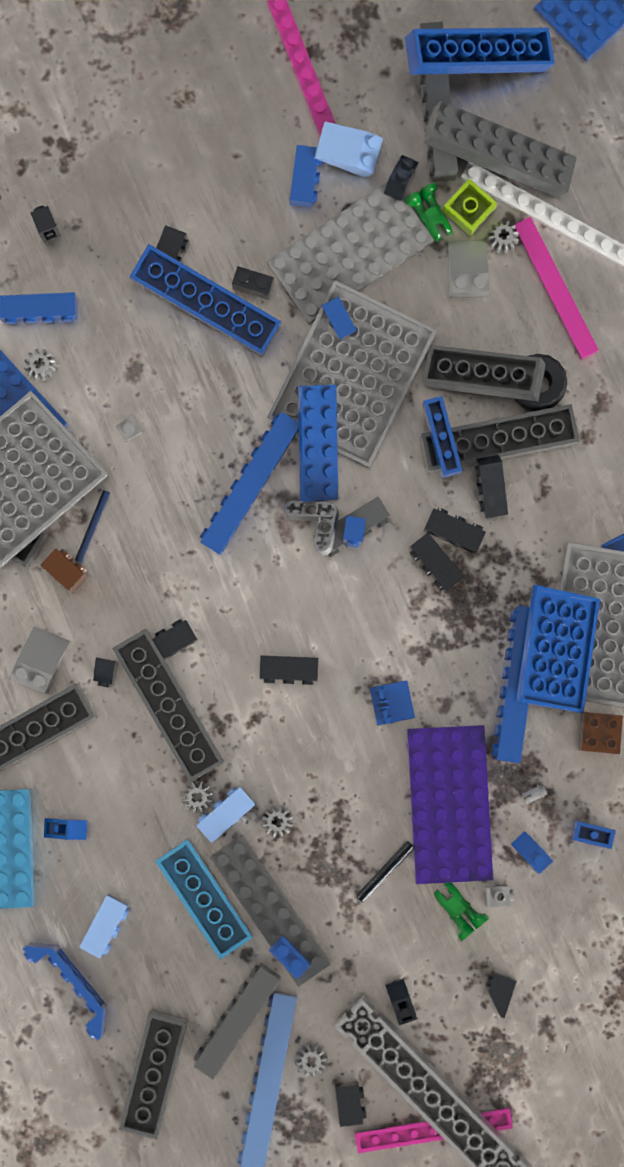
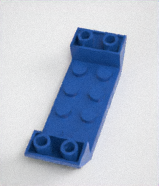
[23,942,107,1041]

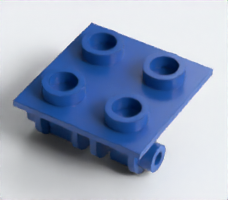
[370,680,415,726]

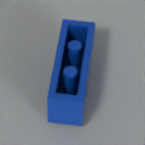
[290,145,322,208]

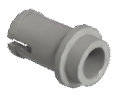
[522,784,548,805]

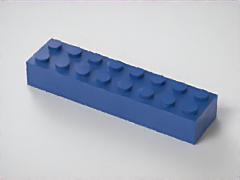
[404,27,555,75]
[129,244,282,356]
[491,605,530,763]

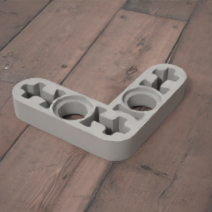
[284,500,339,556]

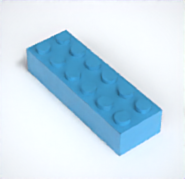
[0,789,35,909]
[155,839,253,960]

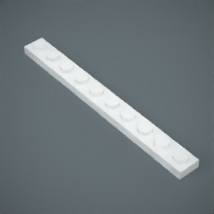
[460,162,624,268]

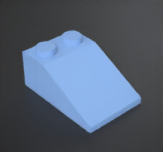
[314,122,383,177]

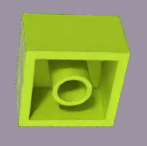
[442,178,497,236]

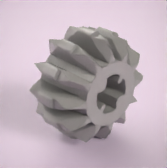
[487,220,519,253]
[24,349,56,381]
[181,781,214,813]
[261,805,294,838]
[295,1043,328,1078]

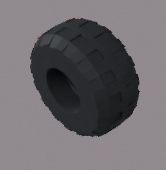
[514,354,568,412]

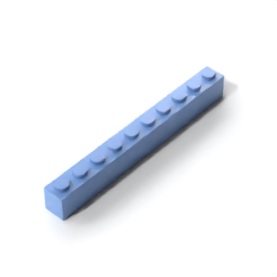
[237,991,297,1167]

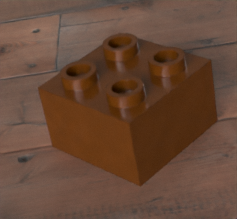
[40,548,88,594]
[578,712,623,754]

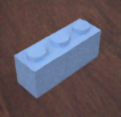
[196,787,256,843]
[79,894,130,959]

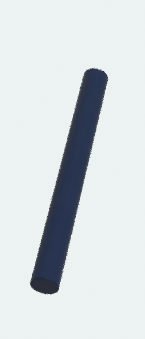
[74,490,110,563]

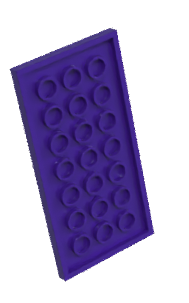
[407,725,493,884]

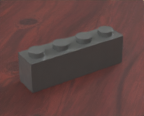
[313,496,390,558]

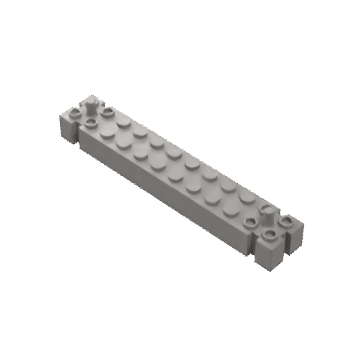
[335,995,531,1167]

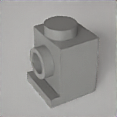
[484,885,514,908]

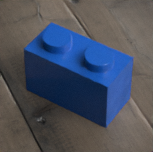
[343,516,366,548]
[571,821,616,849]
[269,934,311,979]

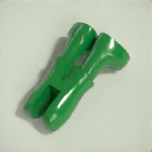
[404,182,453,242]
[434,881,489,941]

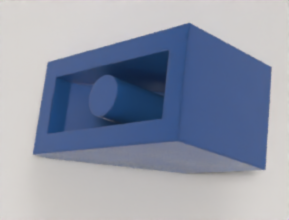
[44,818,87,840]
[511,831,553,874]

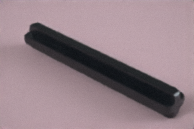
[356,841,414,903]

